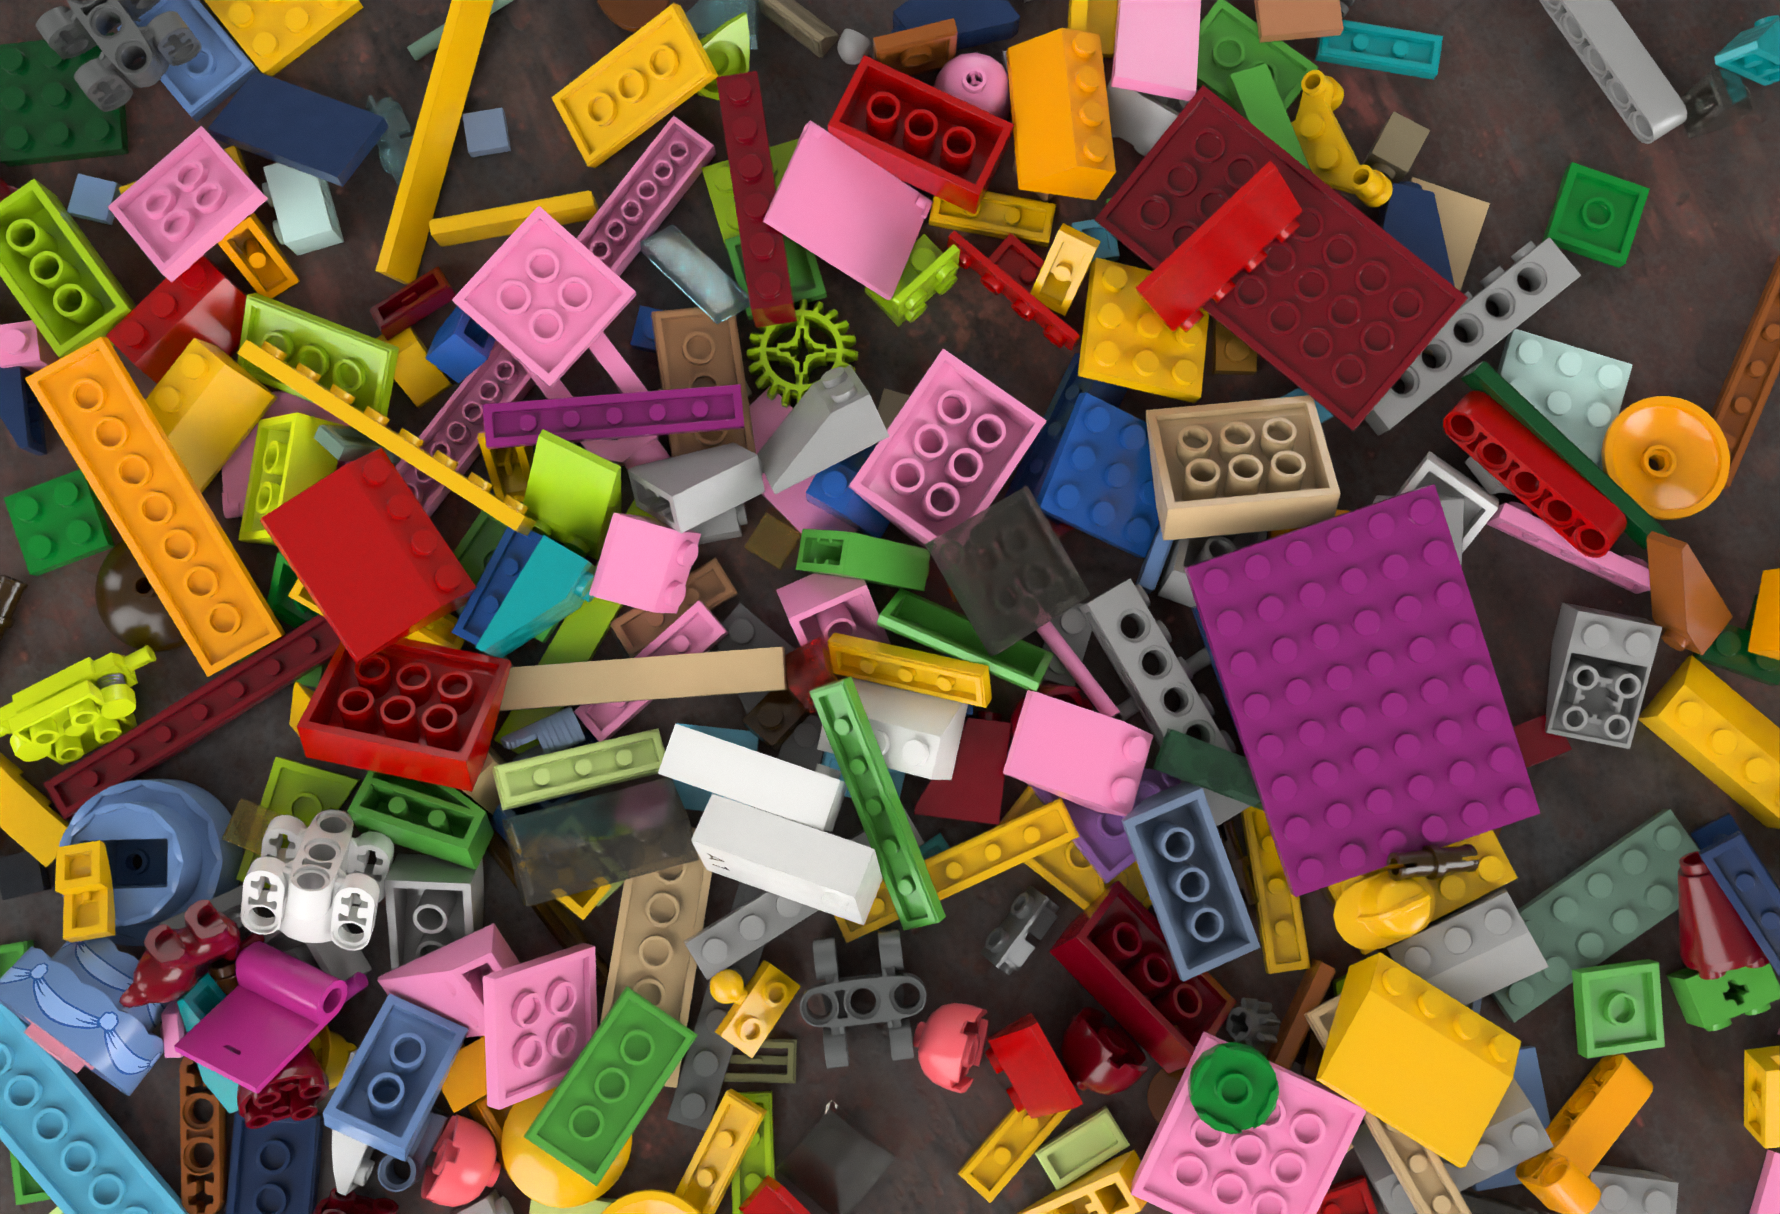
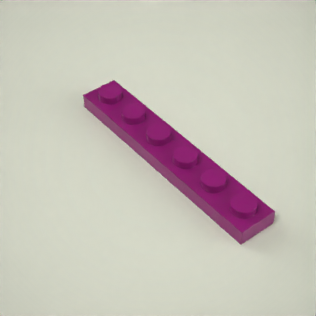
[482,384,744,449]

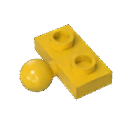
[710,960,801,1058]

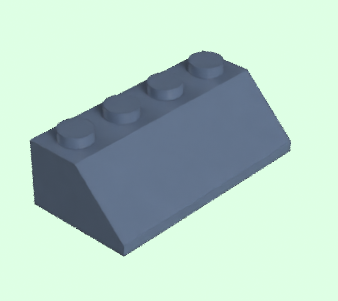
[1121,782,1261,981]

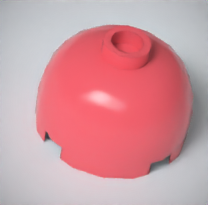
[913,1003,989,1094]
[421,1114,501,1207]

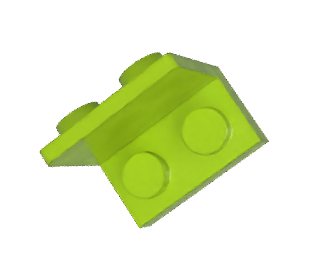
[865,234,960,327]

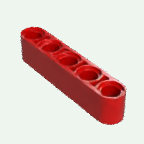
[1443,391,1627,558]

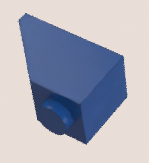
[425,306,496,383]

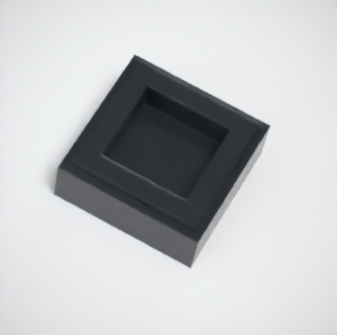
[0,851,51,900]

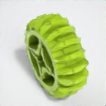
[747,299,858,408]

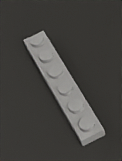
[684,807,925,980]

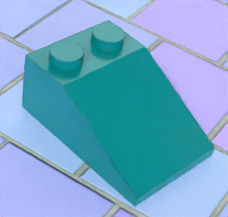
[475,535,597,658]

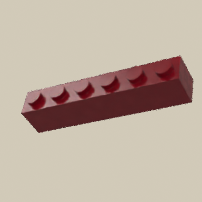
[716,71,797,328]

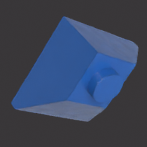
[805,444,890,539]

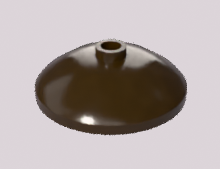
[95,540,187,652]

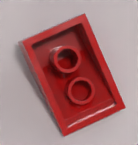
[984,1012,1083,1119]

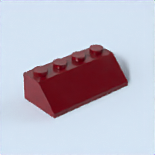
[1049,880,1237,1074]

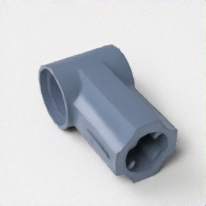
[377,1106,450,1192]

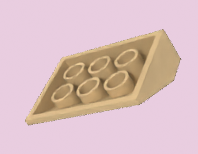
[1146,395,1341,541]

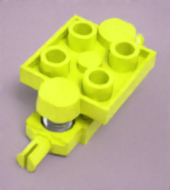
[0,645,156,765]

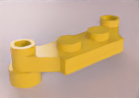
[1291,70,1393,207]

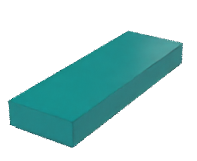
[1315,20,1443,80]

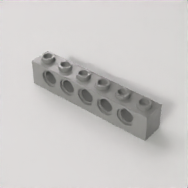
[1365,237,1581,436]
[1079,578,1260,826]

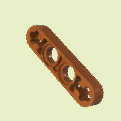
[179,1056,228,1214]

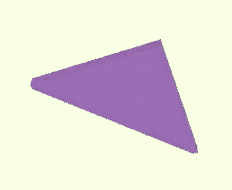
[1007,752,1222,884]

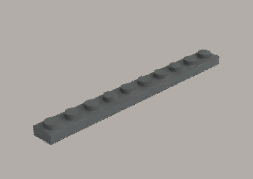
[667,715,824,1131]

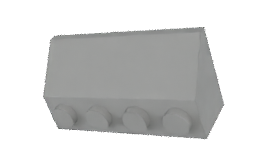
[1351,1077,1554,1214]

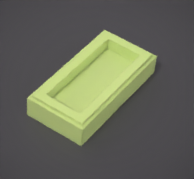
[1034,1105,1130,1191]

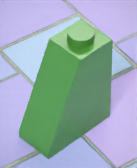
[796,529,931,591]

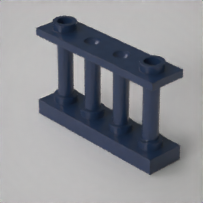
[1690,812,1780,977]

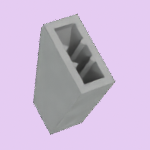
[627,442,765,533]

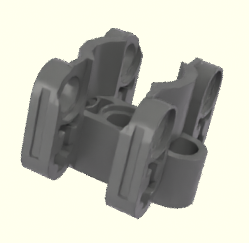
[36,0,202,112]
[800,928,927,1069]

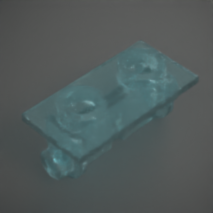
[366,95,414,187]

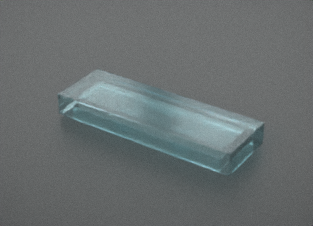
[641,224,750,325]

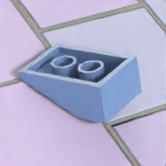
[323,993,468,1162]

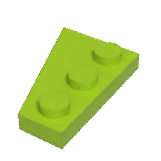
[236,756,361,889]

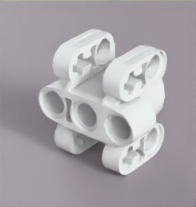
[240,809,394,951]

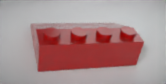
[1136,161,1303,333]
[260,447,477,664]
[297,638,511,792]

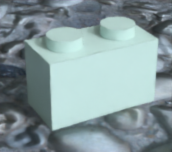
[262,163,344,256]

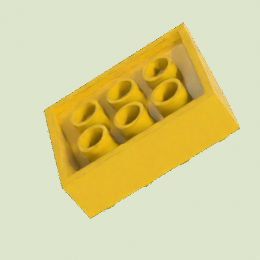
[1316,952,1521,1168]

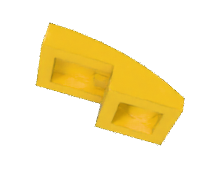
[55,840,115,943]

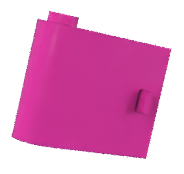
[174,941,348,1094]

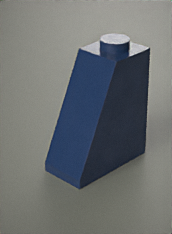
[892,0,1020,50]
[1376,181,1455,287]

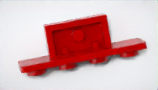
[947,231,1080,351]

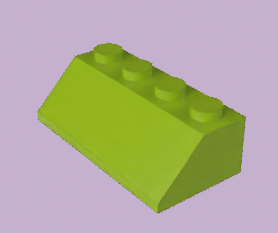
[0,179,136,358]

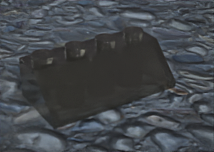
[502,777,699,906]

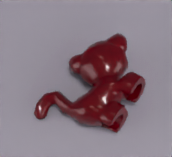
[119,899,265,1008]

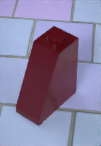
[914,711,1011,825]

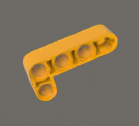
[1515,1053,1654,1214]

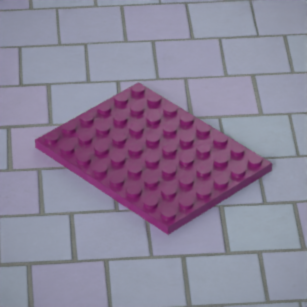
[1184,484,1540,897]

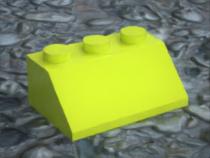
[238,412,344,546]

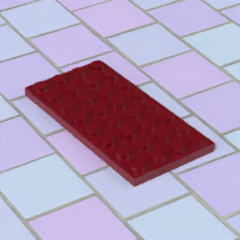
[1094,85,1468,431]

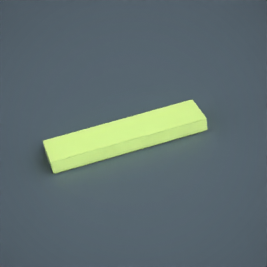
[492,728,665,811]

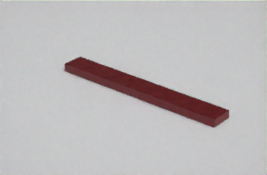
[43,614,340,820]

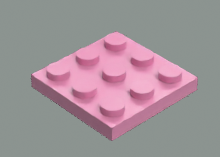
[107,126,268,282]
[452,206,636,388]
[483,943,597,1110]

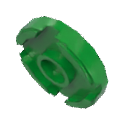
[1187,1042,1279,1134]

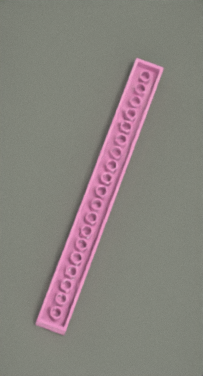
[395,115,716,518]

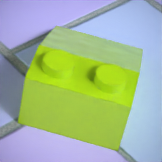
[523,429,621,560]

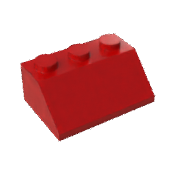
[106,255,247,384]

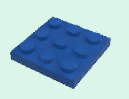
[1033,392,1159,558]

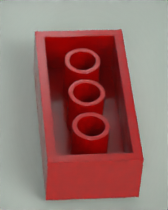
[828,55,1014,214]

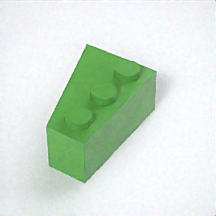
[348,770,494,870]

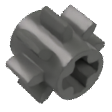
[1226,998,1281,1053]

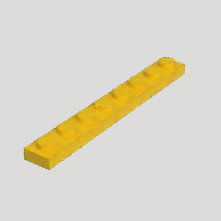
[237,339,536,536]

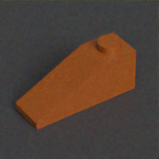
[1646,531,1733,655]

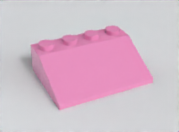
[848,349,1047,564]

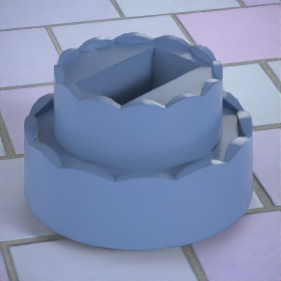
[59,779,243,946]

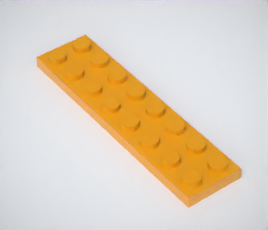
[25,337,286,677]

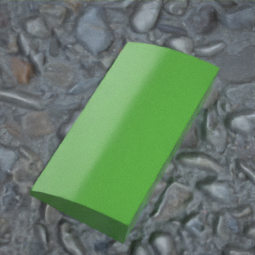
[877,588,1054,692]

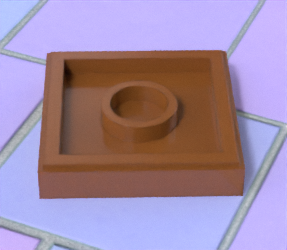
[873,18,958,77]

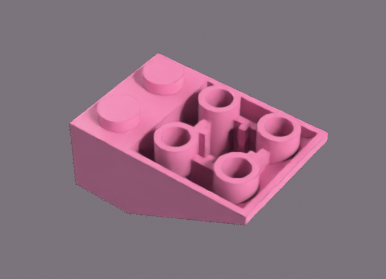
[377,923,520,1038]

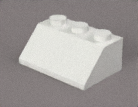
[817,678,968,780]

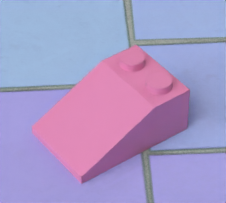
[1003,690,1153,816]

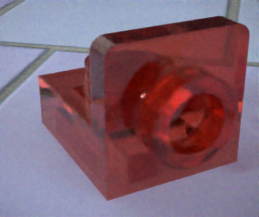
[785,637,838,713]

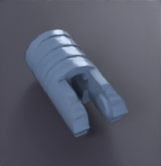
[500,706,586,762]

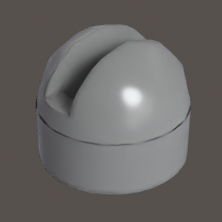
[837,29,873,65]

